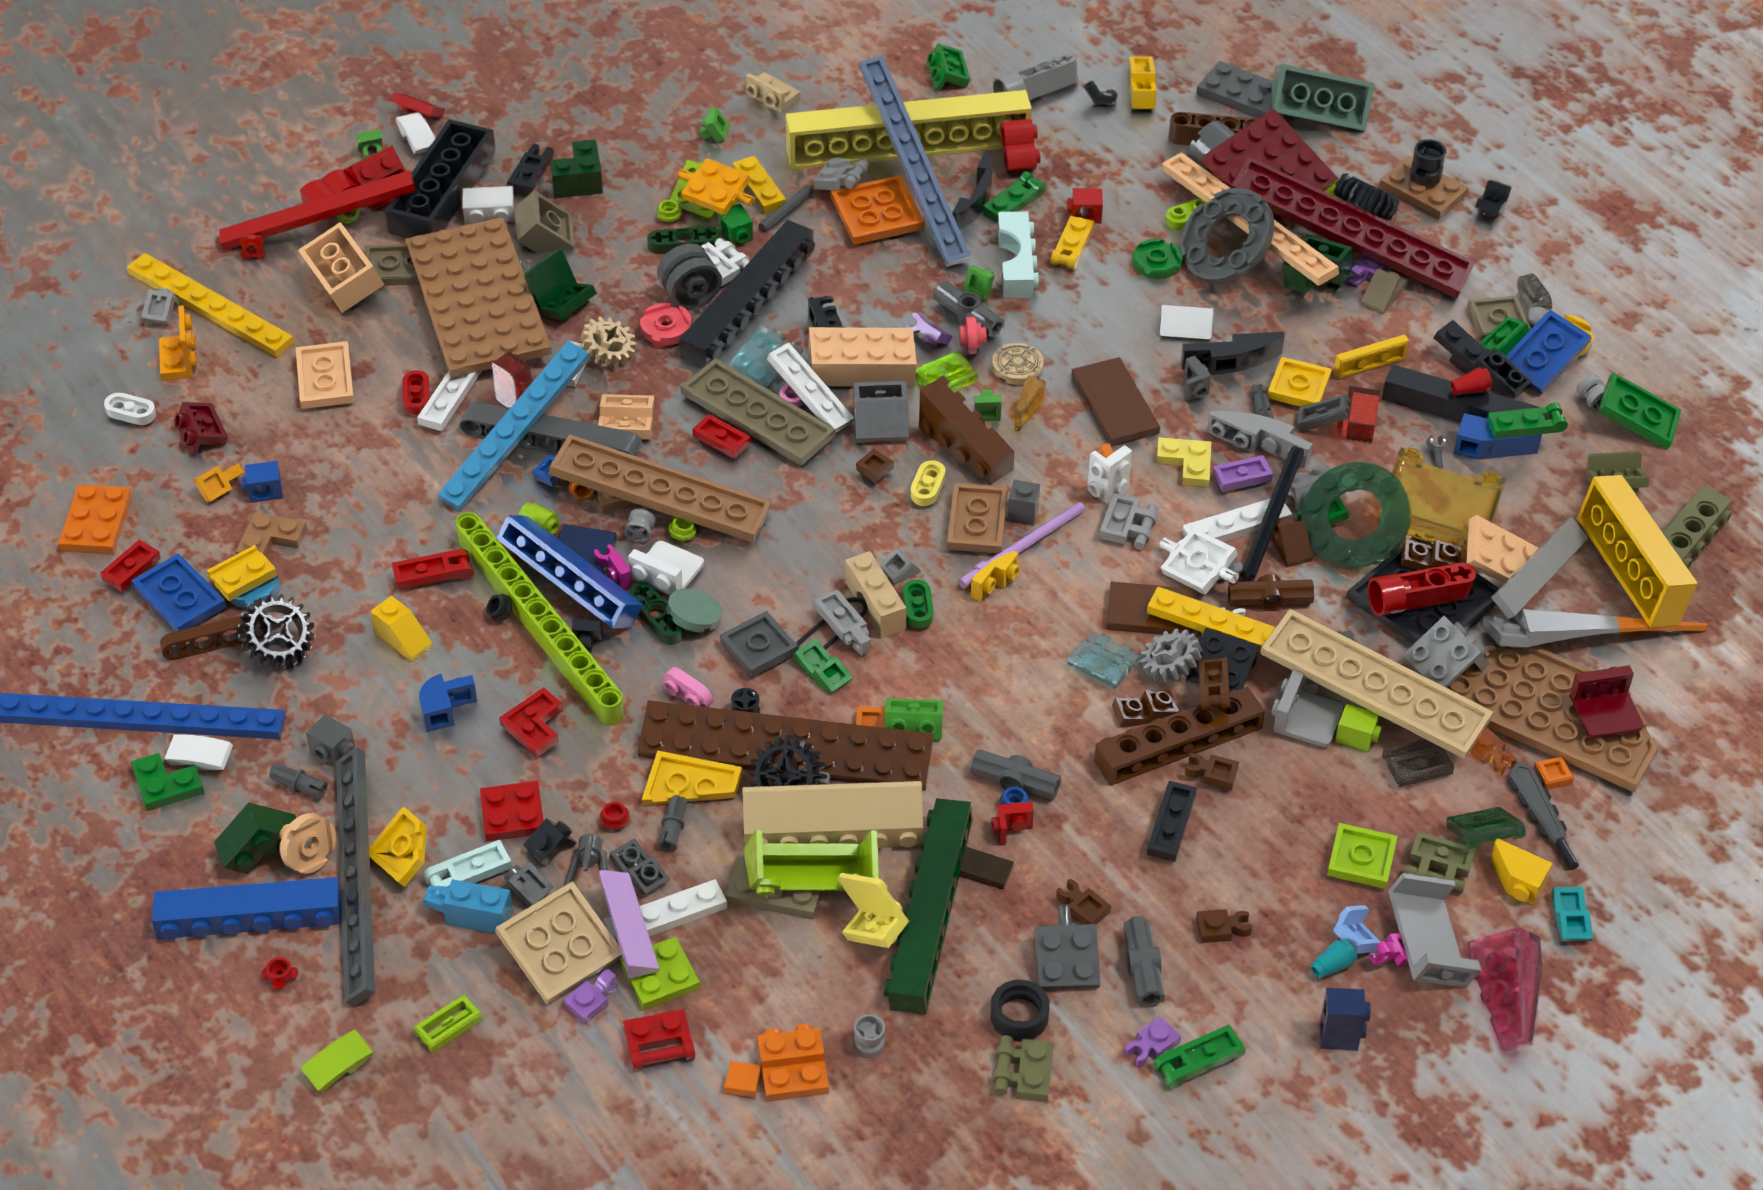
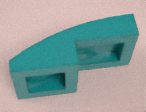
[1551,887,1593,941]

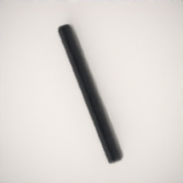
[1241,446,1304,581]

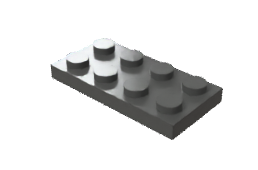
[1196,61,1289,121]

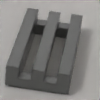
[1296,394,1351,432]

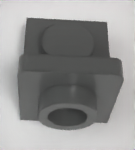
[502,861,554,908]

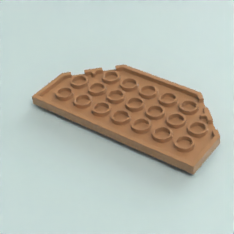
[1447,645,1659,792]

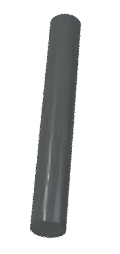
[758,185,813,232]

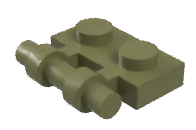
[1405,831,1476,893]
[993,1035,1054,1102]

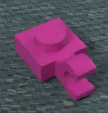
[594,544,631,591]
[1369,933,1409,966]

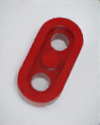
[402,370,430,415]

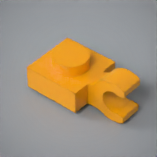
[193,463,244,503]

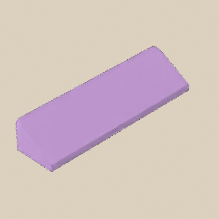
[599,870,659,979]

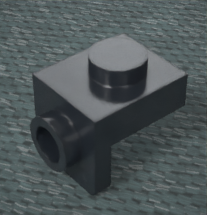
[1475,180,1512,216]
[523,818,577,866]

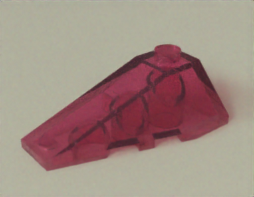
[1468,927,1543,1052]

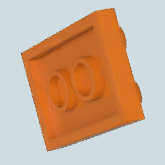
[58,484,133,554]

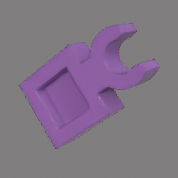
[1124,1016,1181,1068]

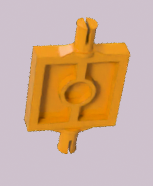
[677,158,755,215]

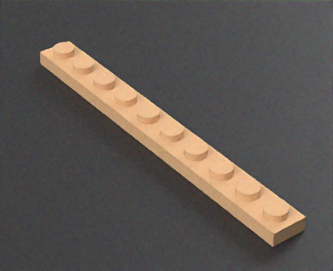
[1162,152,1339,286]

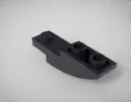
[1434,320,1532,397]
[1181,332,1285,375]

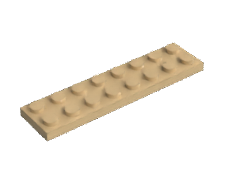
[1261,609,1493,759]

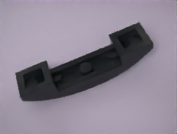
[952,152,993,230]

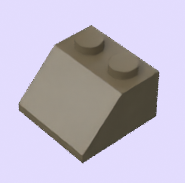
[515,190,575,253]

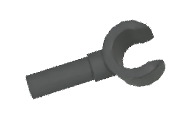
[1426,435,1446,469]

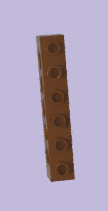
[1094,687,1265,786]

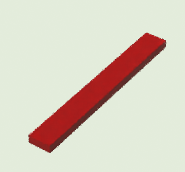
[219,170,416,250]

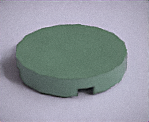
[666,589,722,632]

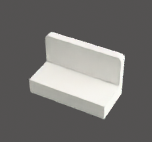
[1160,305,1213,339]

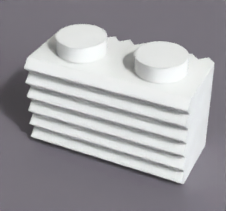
[463,186,514,225]

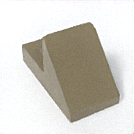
[1361,269,1409,314]

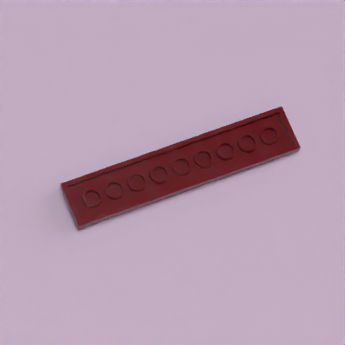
[1230,157,1476,299]

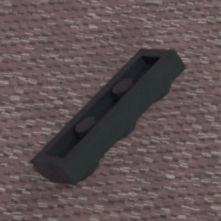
[1147,781,1197,862]

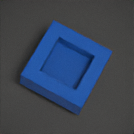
[532,455,561,487]

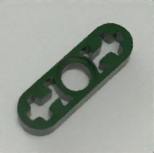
[647,226,720,254]
[629,582,684,645]

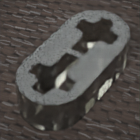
[1517,273,1552,311]

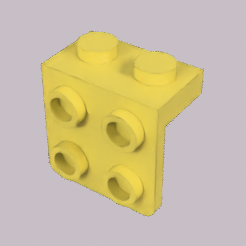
[837,873,909,948]

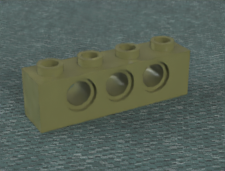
[1663,485,1732,570]

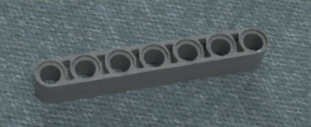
[460,401,642,457]

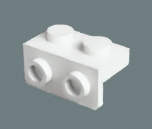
[1087,445,1132,504]

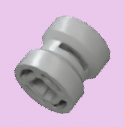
[1576,374,1606,411]
[854,1014,885,1058]

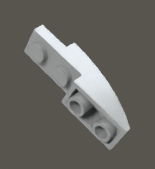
[1207,410,1313,468]

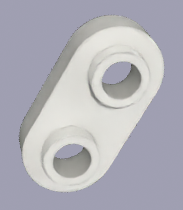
[104,393,156,425]

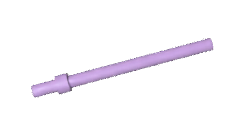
[958,502,1085,589]

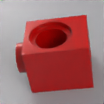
[1067,188,1103,224]

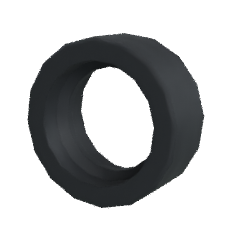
[991,979,1050,1041]

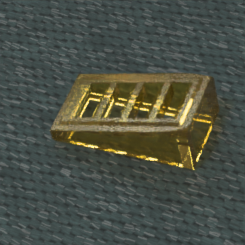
[1014,375,1046,432]

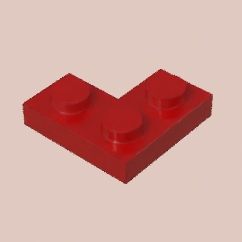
[499,687,563,757]

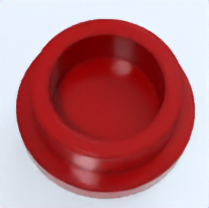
[600,801,630,830]

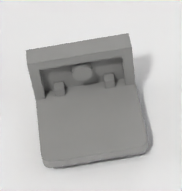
[1405,616,1490,688]
[1271,669,1344,747]

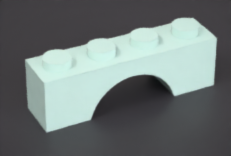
[997,212,1039,299]

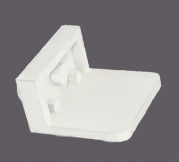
[628,541,704,595]

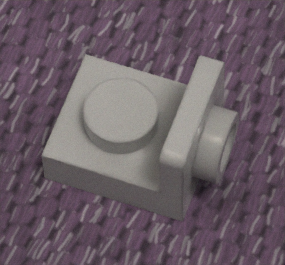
[141,288,180,325]

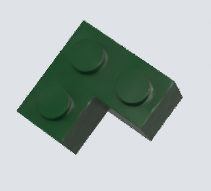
[550,139,603,199]
[1283,234,1353,294]
[214,802,297,874]

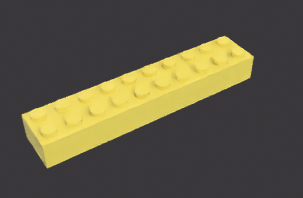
[786,90,1032,170]

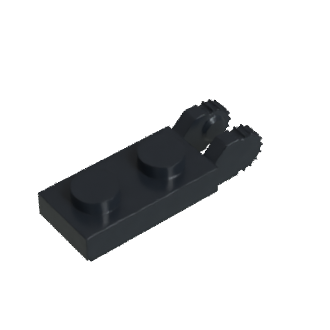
[507,144,554,195]

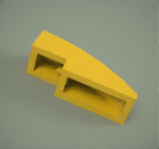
[1129,56,1157,109]

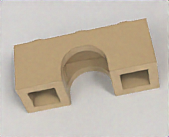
[845,551,906,638]

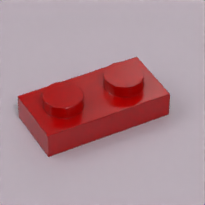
[391,92,445,120]
[692,414,751,459]
[100,540,161,592]

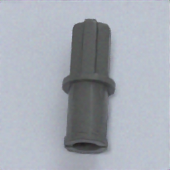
[269,763,328,800]
[658,795,687,852]

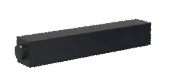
[1382,364,1547,435]

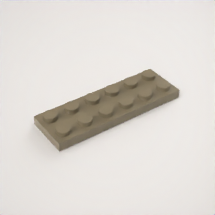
[681,358,835,466]

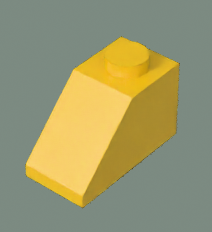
[370,596,433,662]
[1490,838,1553,906]

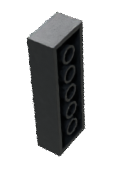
[385,119,496,238]

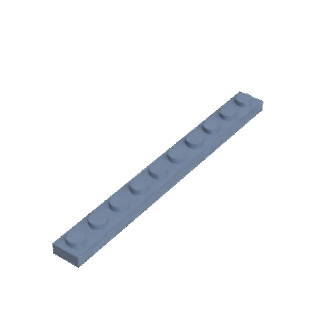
[859,55,971,267]

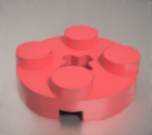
[640,303,692,349]

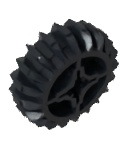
[1333,173,1400,221]
[237,594,315,670]
[748,735,827,787]

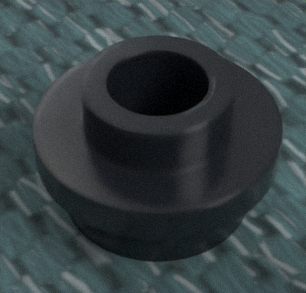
[486,594,512,622]

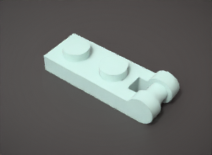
[423,840,512,886]

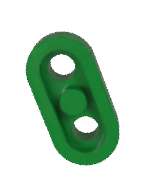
[903,579,934,629]

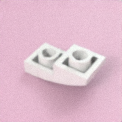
[395,112,435,155]
[164,735,233,771]

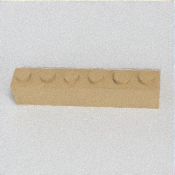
[742,781,923,849]

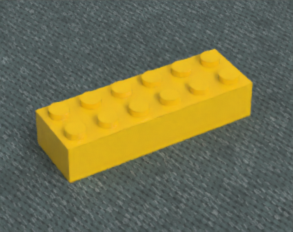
[1577,475,1698,628]

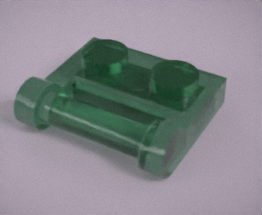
[1447,806,1526,849]

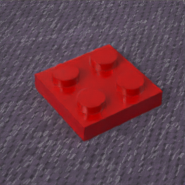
[480,781,544,842]

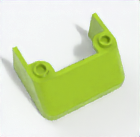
[744,830,879,896]

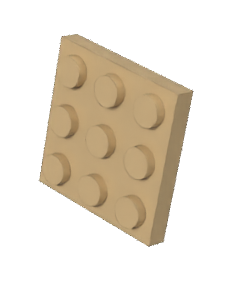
[495,881,622,1004]

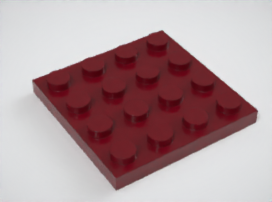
[1201,108,1339,223]

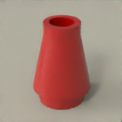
[1450,367,1492,396]

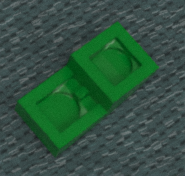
[792,638,853,694]

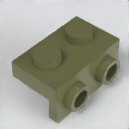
[1586,451,1649,491]

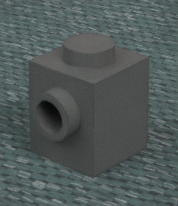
[1007,480,1040,526]
[306,714,355,766]

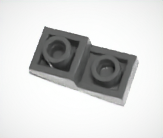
[609,838,670,896]

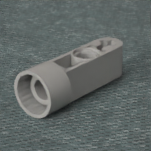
[992,54,1079,100]

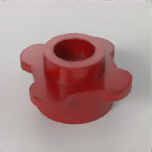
[239,235,266,259]
[261,957,299,990]

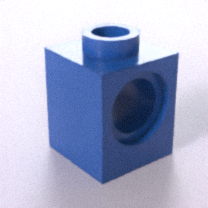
[241,461,283,503]

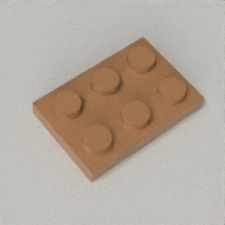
[1379,156,1469,219]
[947,483,1008,554]

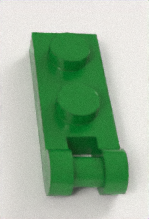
[982,171,1047,222]
[1487,402,1568,439]
[1153,1024,1246,1089]

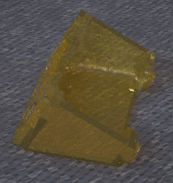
[1377,447,1507,553]

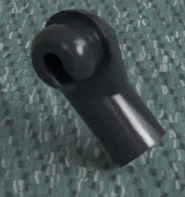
[1084,81,1118,106]

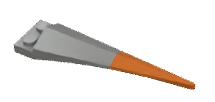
[1482,609,1708,648]

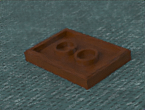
[1107,581,1194,634]

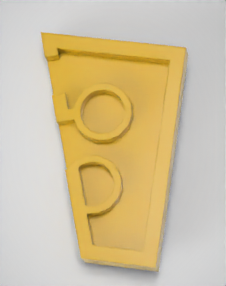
[642,751,743,806]

